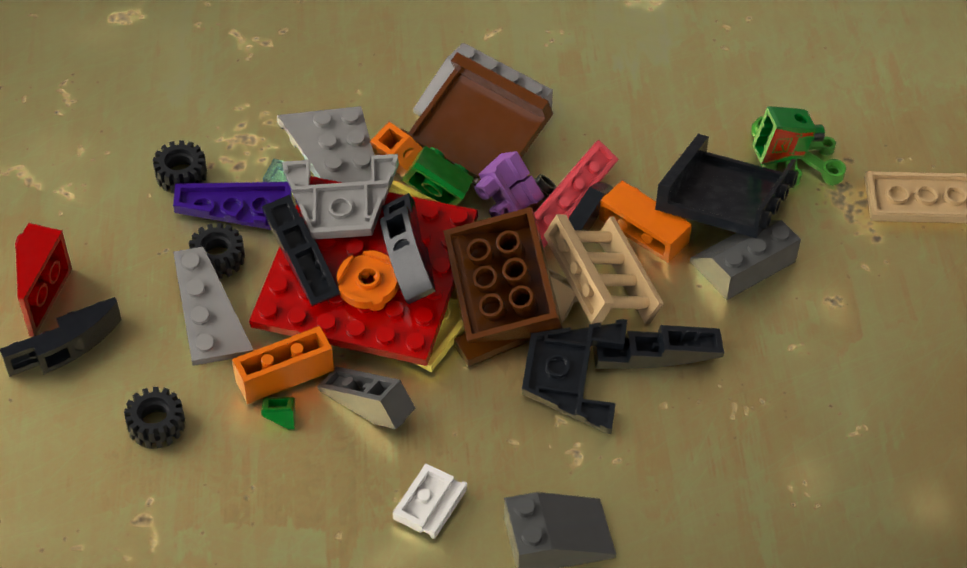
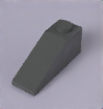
[317,366,415,429]

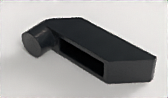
[569,182,613,231]

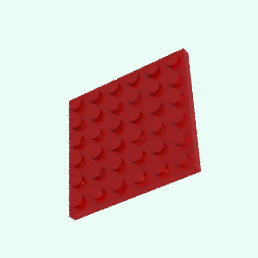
[249,176,478,366]

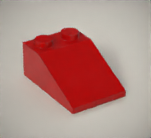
[15,223,72,337]

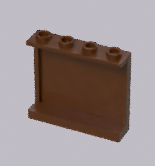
[401,52,553,187]

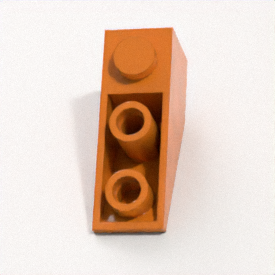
[370,122,423,177]

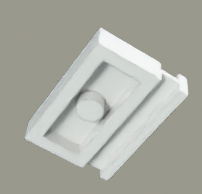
[393,464,467,539]

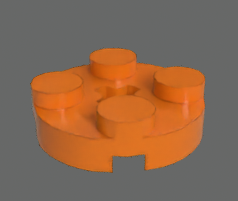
[337,250,399,311]

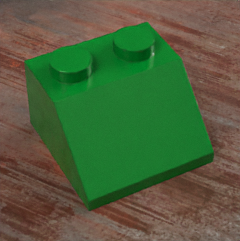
[402,145,474,206]

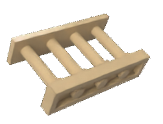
[544,214,664,324]

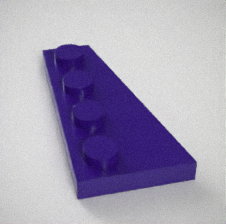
[173,182,292,230]

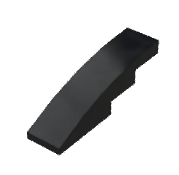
[262,195,340,307]
[592,325,724,369]

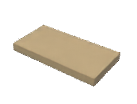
[864,171,967,223]

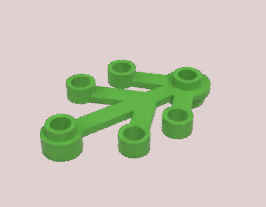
[751,116,846,186]

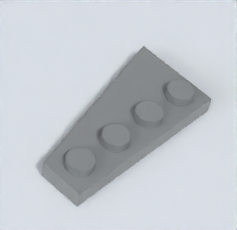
[173,247,254,366]

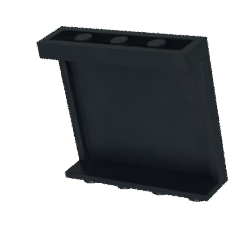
[655,134,798,238]

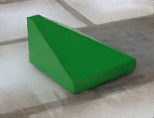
[261,397,295,429]

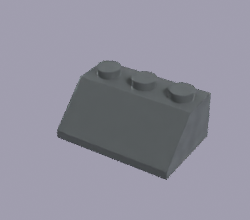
[690,220,801,300]

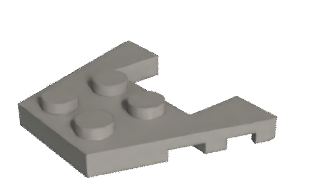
[282,154,399,240]

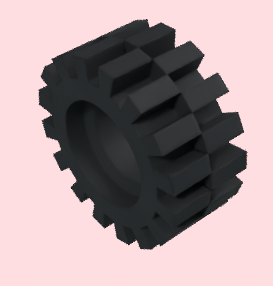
[153,140,207,193]
[189,223,245,279]
[124,387,185,448]

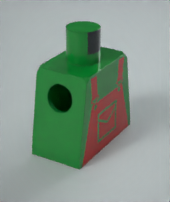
[752,106,825,165]

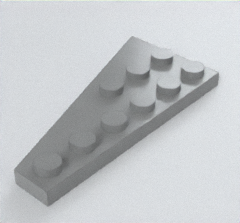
[277,106,374,183]

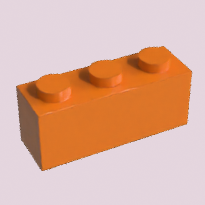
[599,180,692,263]
[232,326,334,404]

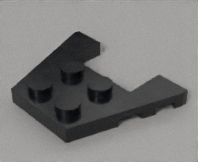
[522,319,628,434]

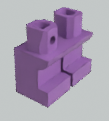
[474,151,544,217]

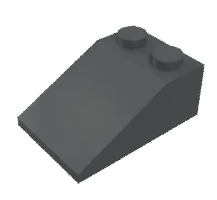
[504,492,616,568]

